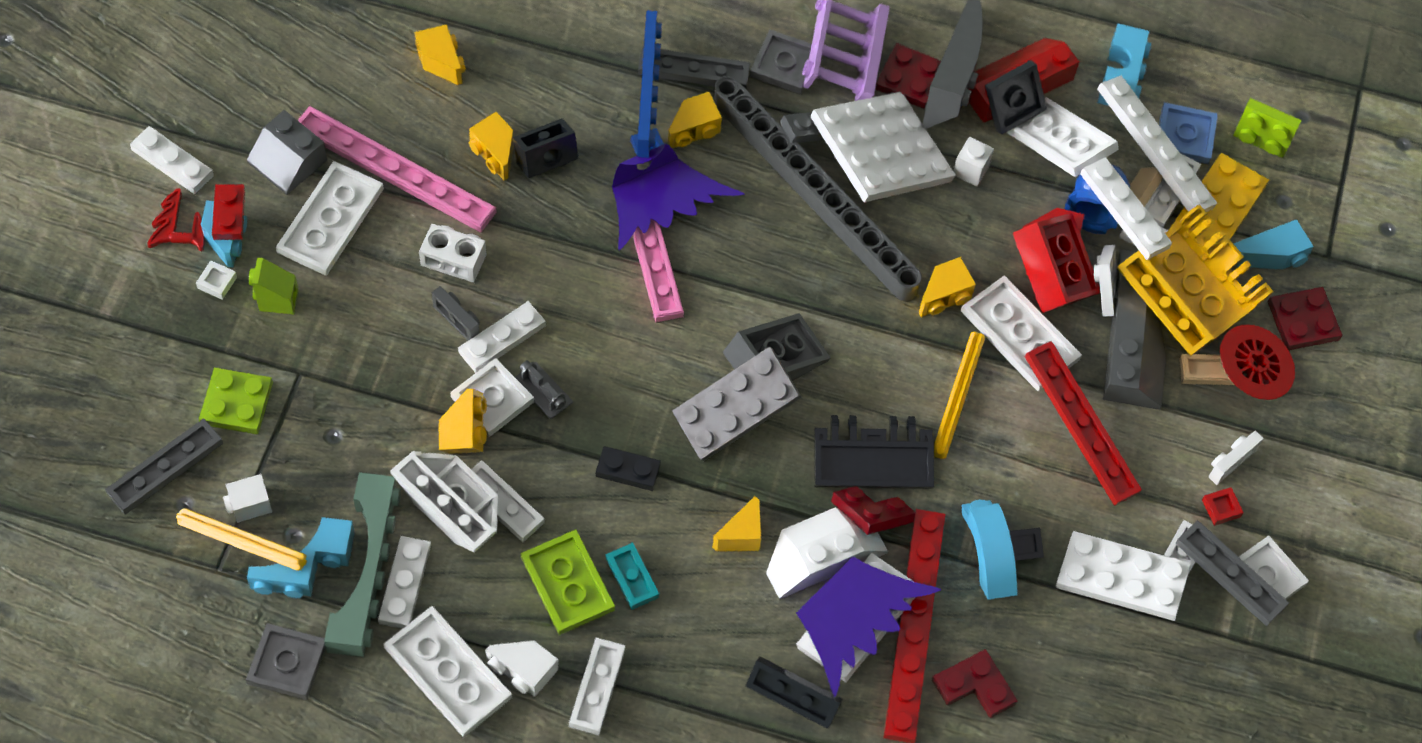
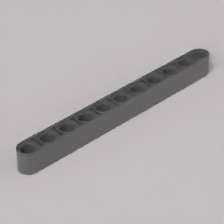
[714,76,922,301]

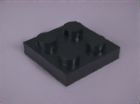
[985,60,1047,134]

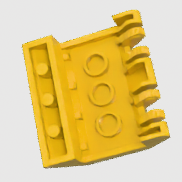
[1117,204,1274,356]

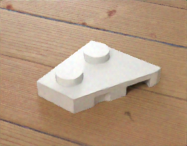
[1094,245,1117,316]

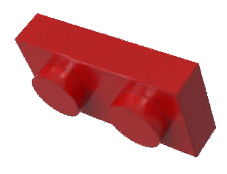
[212,184,246,240]

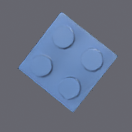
[1159,102,1218,164]

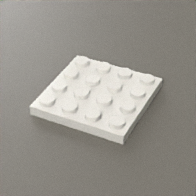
[810,92,956,202]

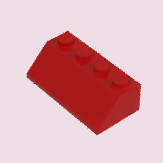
[969,38,1080,123]

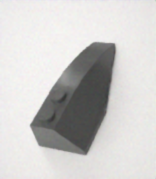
[922,0,983,128]
[1103,249,1166,410]

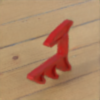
[147,188,205,252]

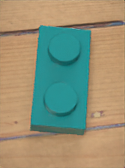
[605,543,659,610]

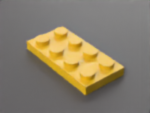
[1169,153,1269,249]

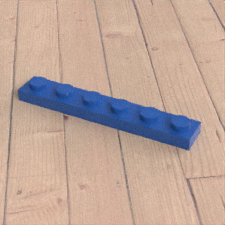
[637,11,662,158]

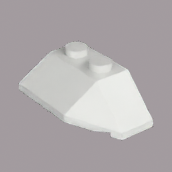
[390,451,498,553]
[767,507,888,599]

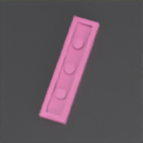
[633,219,684,322]

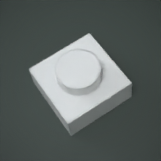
[196,261,237,300]

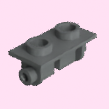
[515,360,573,420]

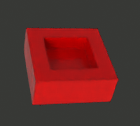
[1202,487,1244,526]

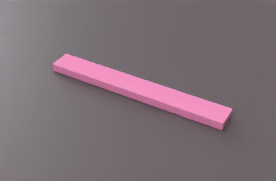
[298,106,497,233]

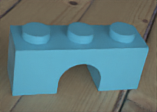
[1097,24,1152,106]

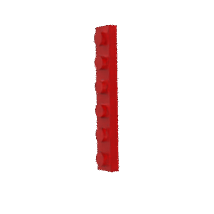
[1024,341,1142,506]

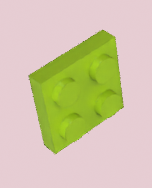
[1233,98,1302,158]
[199,367,273,435]

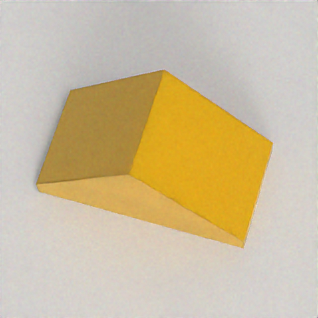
[712,496,761,551]

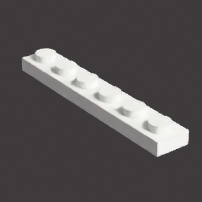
[1097,75,1217,212]

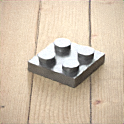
[750,29,812,95]
[246,623,326,700]

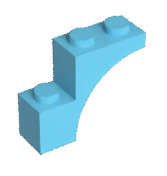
[247,517,355,598]

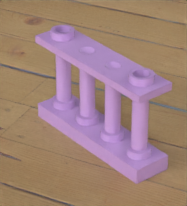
[802,0,890,101]

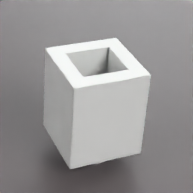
[953,137,994,186]
[223,474,272,523]

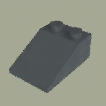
[723,313,831,381]

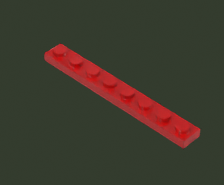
[883,509,946,743]

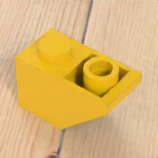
[415,24,466,85]
[668,92,722,148]
[469,112,514,181]
[919,257,976,317]
[439,388,487,454]

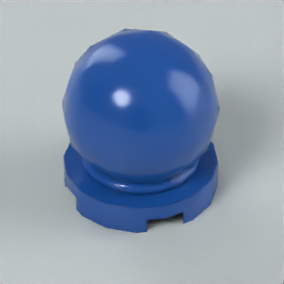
[1064,164,1130,234]

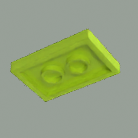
[521,530,615,635]

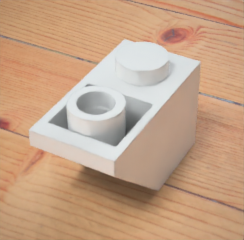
[486,641,558,697]

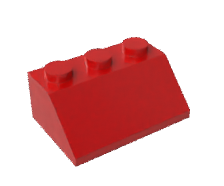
[1013,213,1101,313]

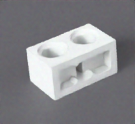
[419,224,486,283]

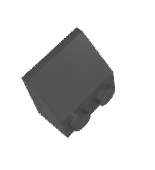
[247,110,327,195]

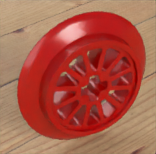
[1220,324,1295,400]

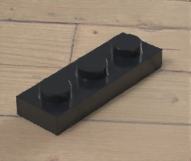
[745,656,843,729]

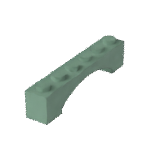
[324,472,401,657]

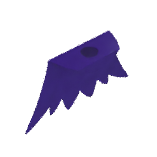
[612,143,745,251]
[796,557,941,697]

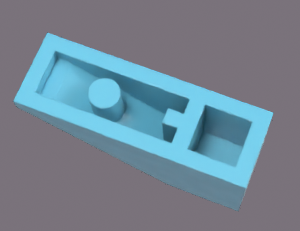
[1233,219,1314,270]

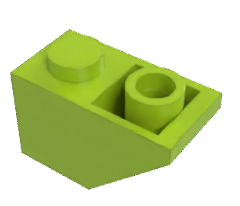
[249,257,299,315]

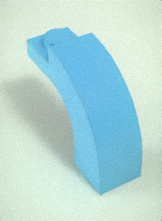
[962,500,1017,600]

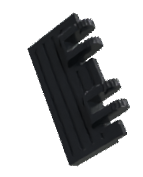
[814,415,934,489]

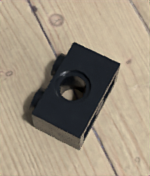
[513,118,578,178]

